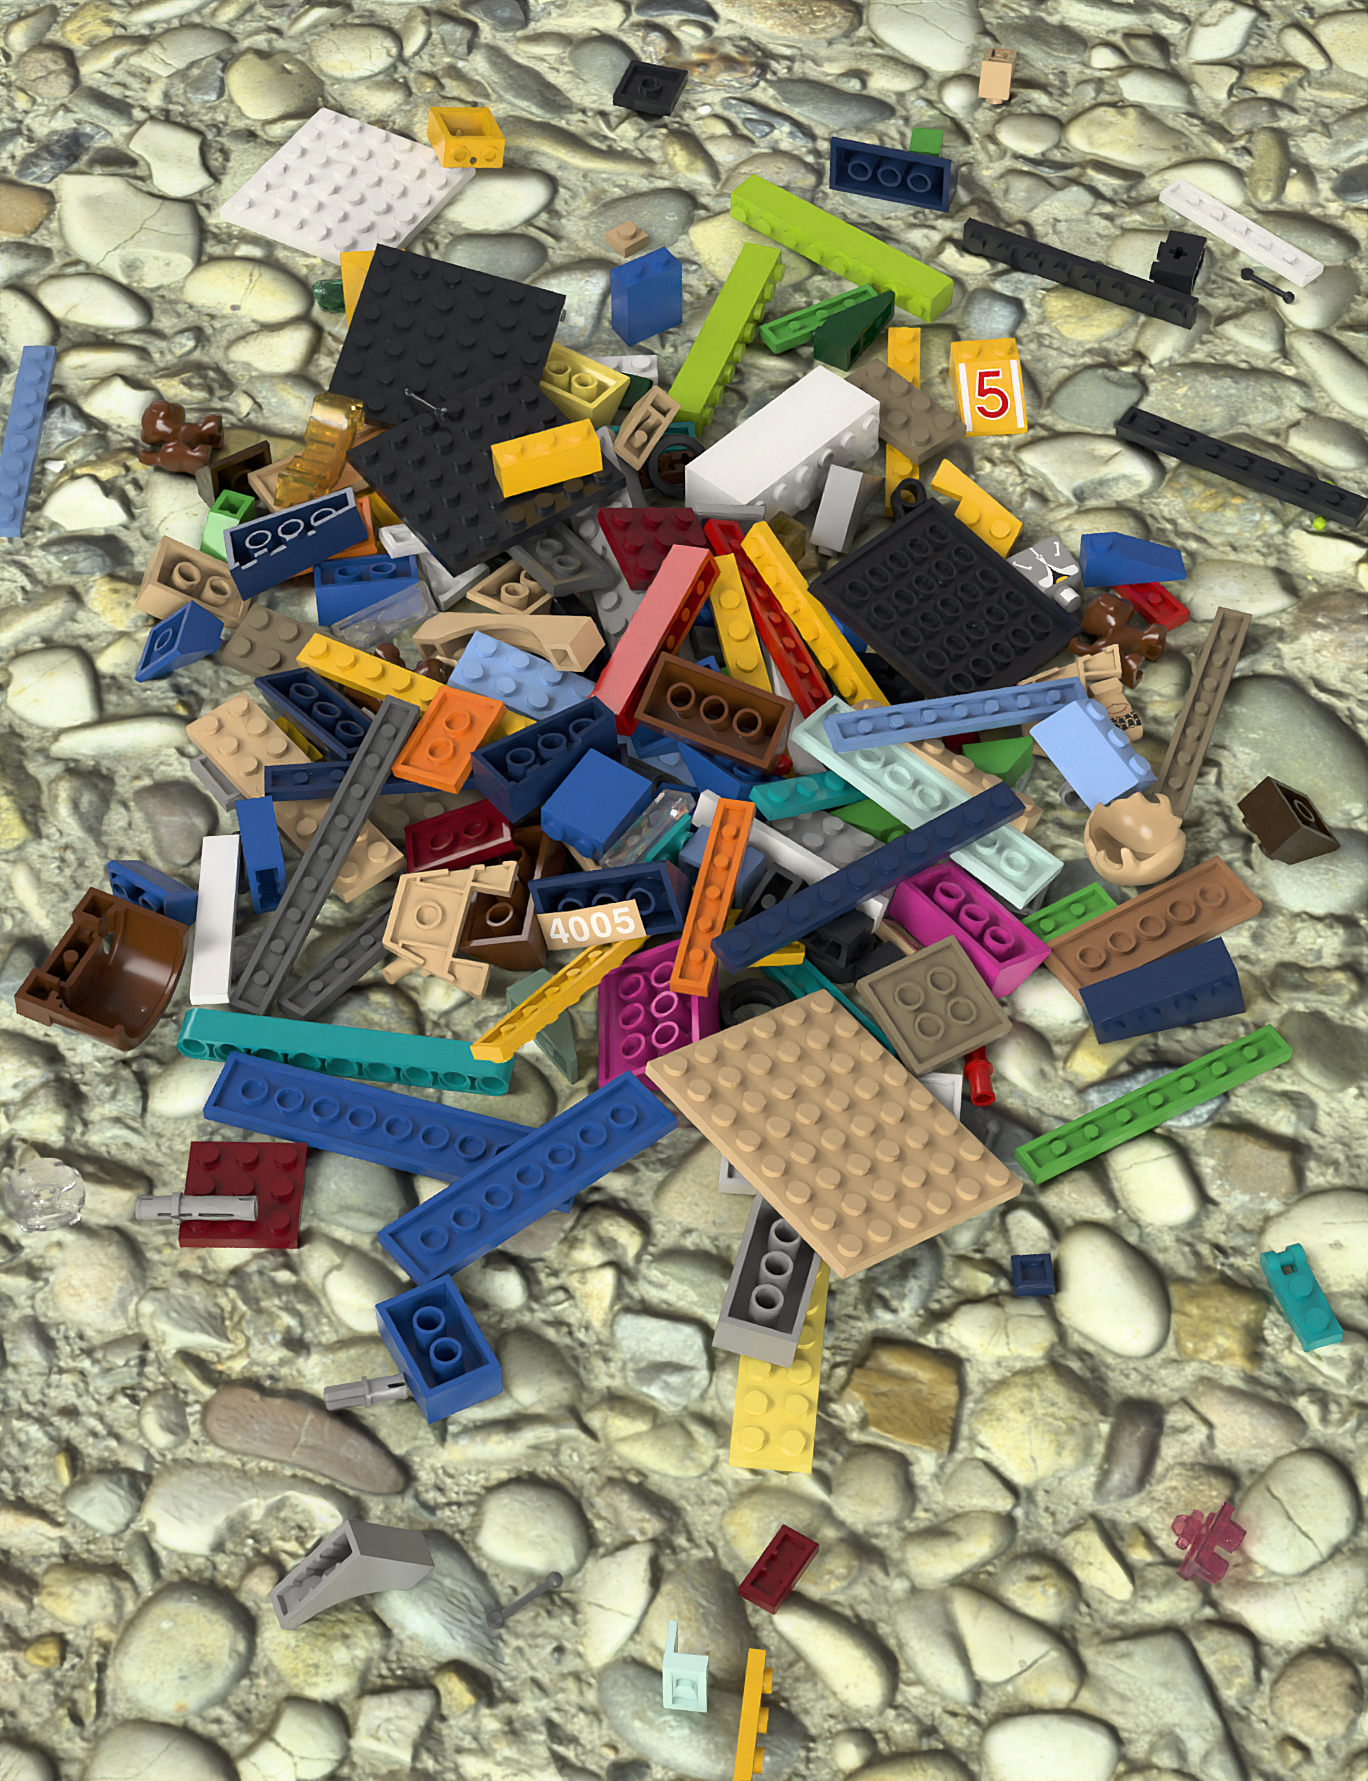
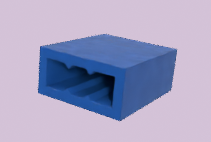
[610,247,683,346]
[541,748,653,864]
[235,796,288,915]

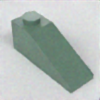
[506,968,578,1085]

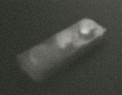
[331,580,439,649]
[598,789,696,869]

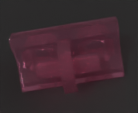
[1171,1501,1247,1585]

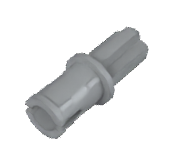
[324,1373,407,1411]

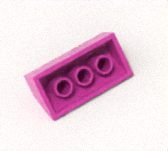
[888,860,1051,1000]

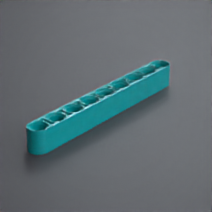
[176,1008,516,1096]

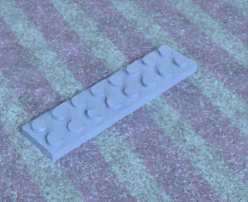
[447,630,697,787]

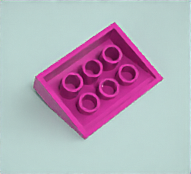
[598,938,720,1090]

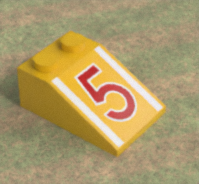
[949,338,1028,438]

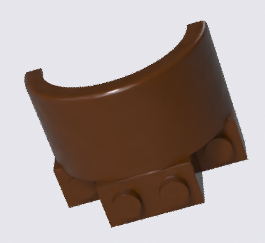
[14,887,189,1052]

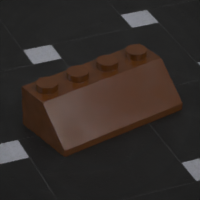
[634,651,796,778]
[459,825,568,971]

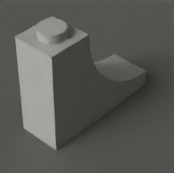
[809,464,885,557]
[269,1519,435,1631]

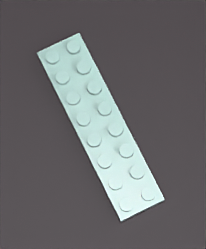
[790,695,1064,910]

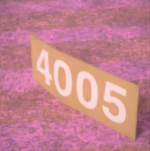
[536,899,647,950]

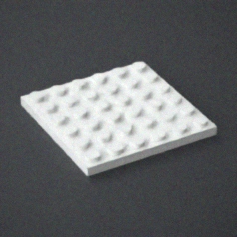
[219,107,476,266]

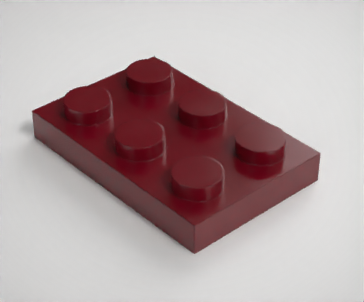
[404,798,516,874]

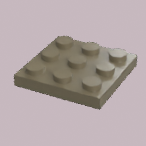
[855,934,1013,1079]

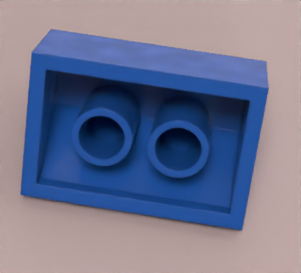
[313,554,422,628]

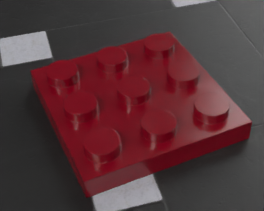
[596,507,716,591]
[178,1141,309,1249]

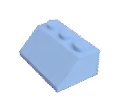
[1029,698,1157,812]

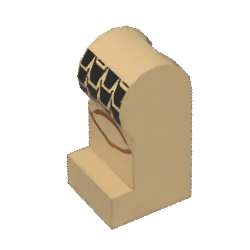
[1087,676,1143,741]

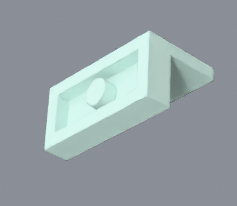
[662,1620,709,1713]

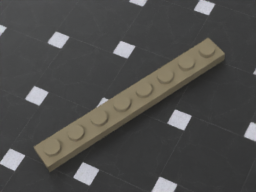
[1149,606,1252,821]

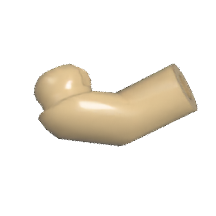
[382,957,431,984]

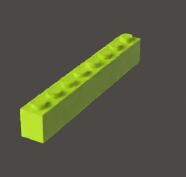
[730,174,954,324]
[668,242,786,438]

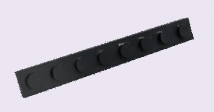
[962,217,1199,330]
[1116,406,1368,529]

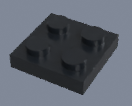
[613,60,688,116]

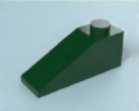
[811,290,895,372]

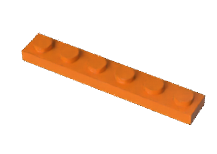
[669,797,756,997]

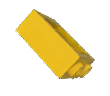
[427,107,505,168]

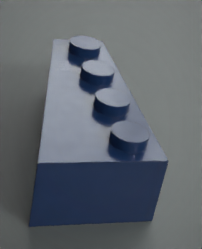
[223,486,369,601]
[470,696,619,824]
[1078,937,1246,1044]

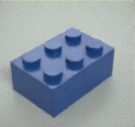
[375,1274,503,1425]

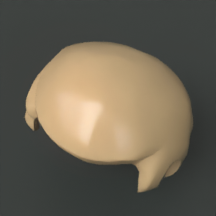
[1084,791,1187,886]

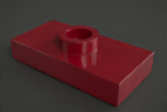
[738,1524,819,1615]

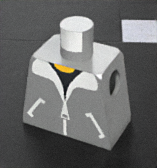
[1005,535,1082,613]

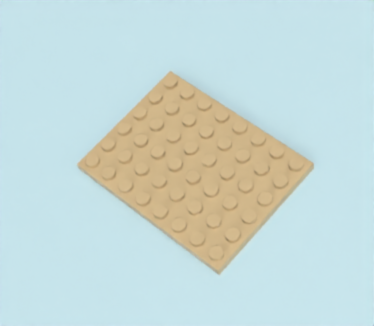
[645,988,1023,1279]

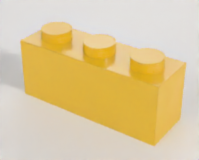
[491,418,603,498]

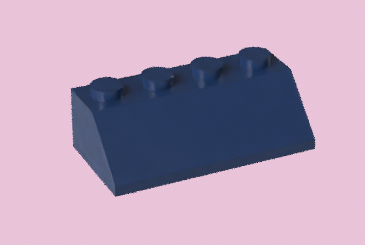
[829,136,959,213]
[254,667,373,761]
[527,859,693,936]

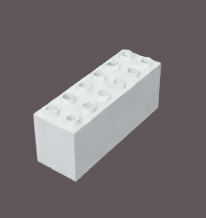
[685,365,880,532]

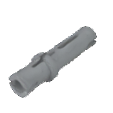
[136,1192,258,1224]

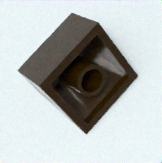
[195,440,272,509]
[1237,776,1341,865]

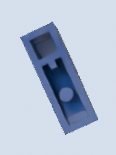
[1079,532,1186,588]

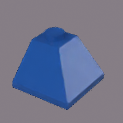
[134,600,224,683]

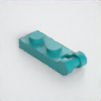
[1260,1243,1344,1352]

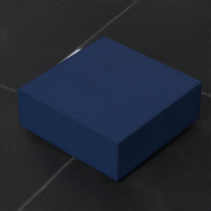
[1010,1253,1055,1297]

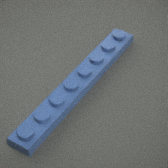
[0,345,58,537]
[822,676,1089,754]

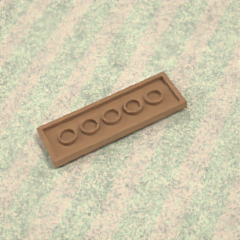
[1043,855,1263,1005]

